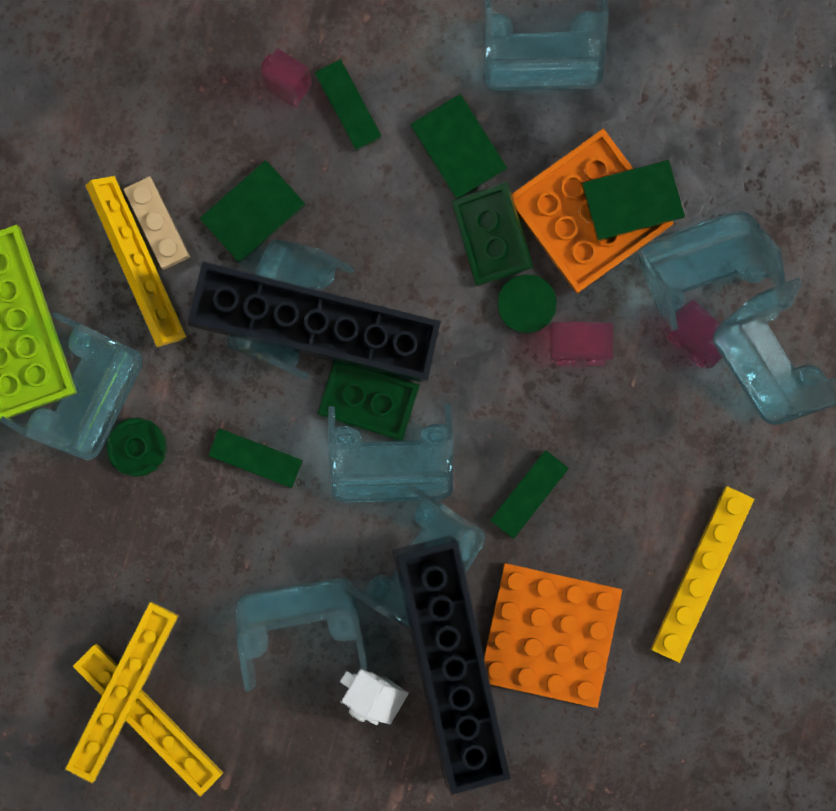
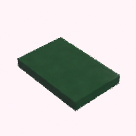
[410,94,507,199]
[199,160,306,264]
[581,160,685,242]
[451,182,533,286]
[317,362,420,441]

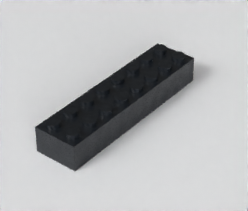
[186,261,441,383]
[392,535,511,795]

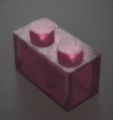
[260,48,312,108]
[664,299,738,369]
[550,322,613,367]

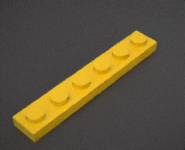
[85,176,186,347]
[650,486,754,663]
[65,602,179,783]
[73,644,223,797]

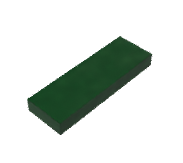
[315,59,382,152]
[208,428,303,488]
[490,450,569,539]

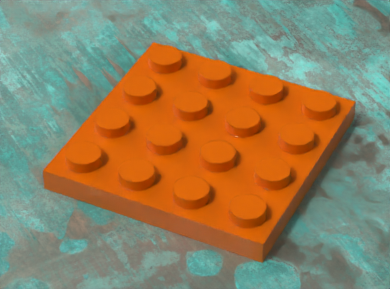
[512,128,674,294]
[484,563,623,708]

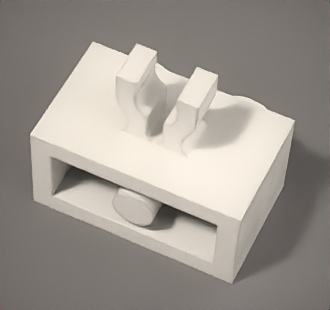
[340,669,409,725]

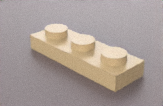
[124,176,190,270]

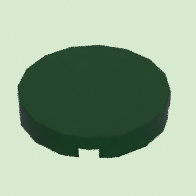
[497,274,557,334]
[106,417,167,477]

